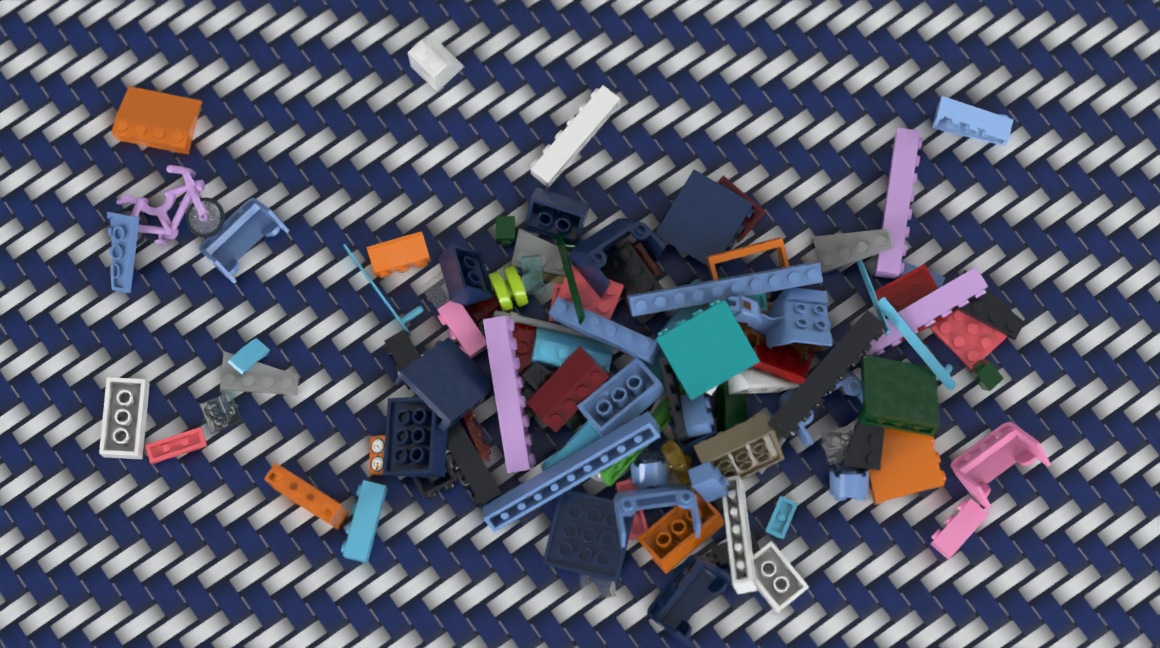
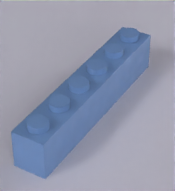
[549,297,662,366]

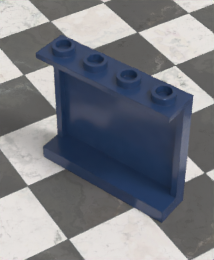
[655,169,754,269]
[394,337,494,432]

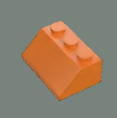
[366,231,431,278]

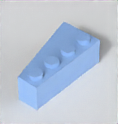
[932,96,1013,146]

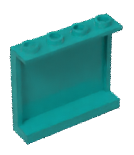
[656,299,760,400]

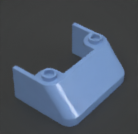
[199,198,290,283]
[779,369,863,448]
[614,484,701,548]

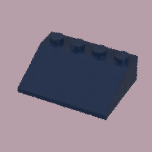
[383,397,447,478]

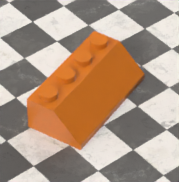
[637,490,725,573]

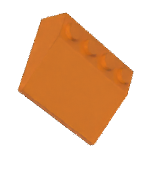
[111,86,202,155]

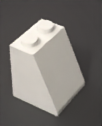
[408,40,464,92]

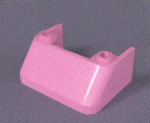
[951,422,1051,510]

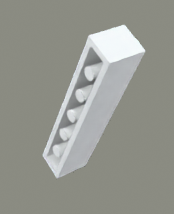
[530,85,620,188]
[722,475,757,594]

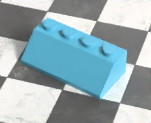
[530,327,612,373]

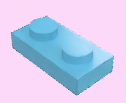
[765,496,798,540]

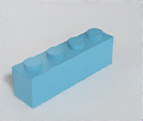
[341,480,388,564]

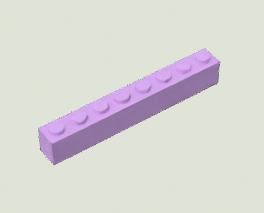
[874,128,923,279]
[858,267,988,359]
[483,316,536,473]

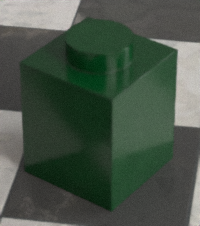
[496,216,516,246]
[969,360,1004,391]

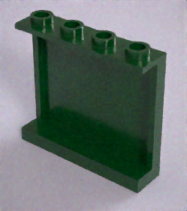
[856,354,940,437]

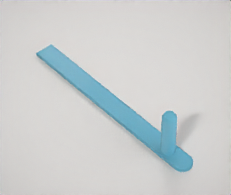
[343,244,424,336]
[857,260,890,336]
[876,297,956,390]

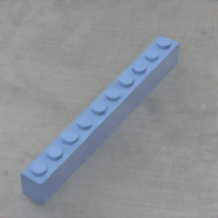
[627,261,823,316]
[483,411,660,532]

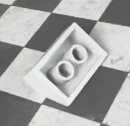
[728,366,799,394]

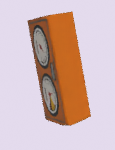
[369,435,385,475]

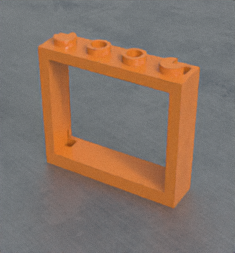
[706,237,789,314]
[264,463,349,530]

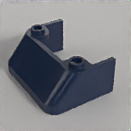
[569,218,666,298]
[647,554,734,648]

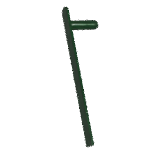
[556,233,585,325]

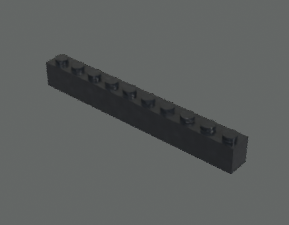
[384,329,502,508]

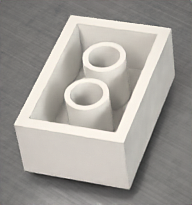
[753,541,809,614]

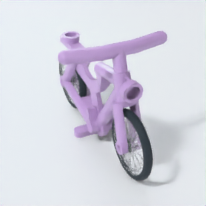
[117,165,225,246]

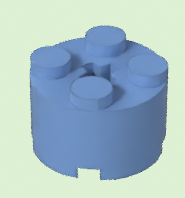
[630,452,671,490]
[829,466,869,501]

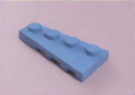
[107,212,140,293]

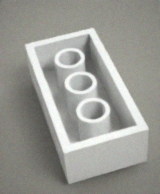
[99,377,150,459]

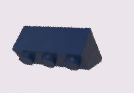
[523,187,590,245]
[438,244,494,305]

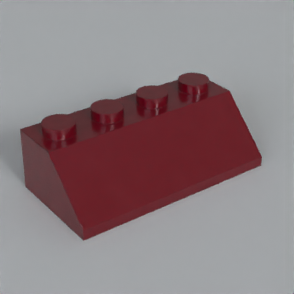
[527,346,609,432]

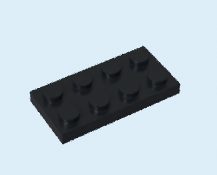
[602,241,663,325]

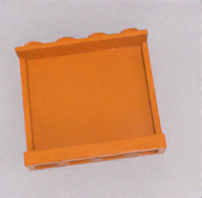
[869,428,946,505]

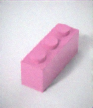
[437,301,487,359]
[930,499,989,559]

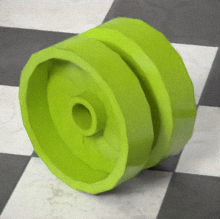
[488,265,529,312]

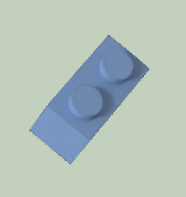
[680,394,714,438]
[688,461,729,503]

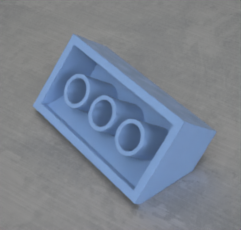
[577,357,665,437]

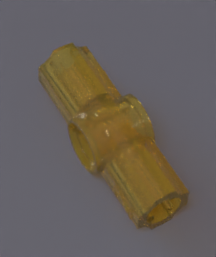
[661,440,692,487]

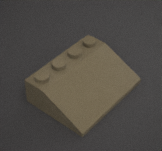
[694,412,784,480]

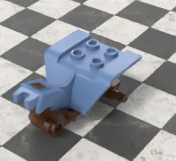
[727,287,832,364]

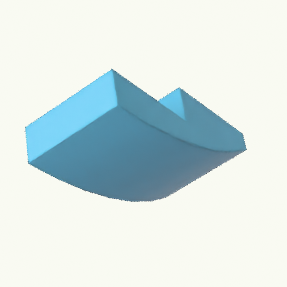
[228,338,270,374]

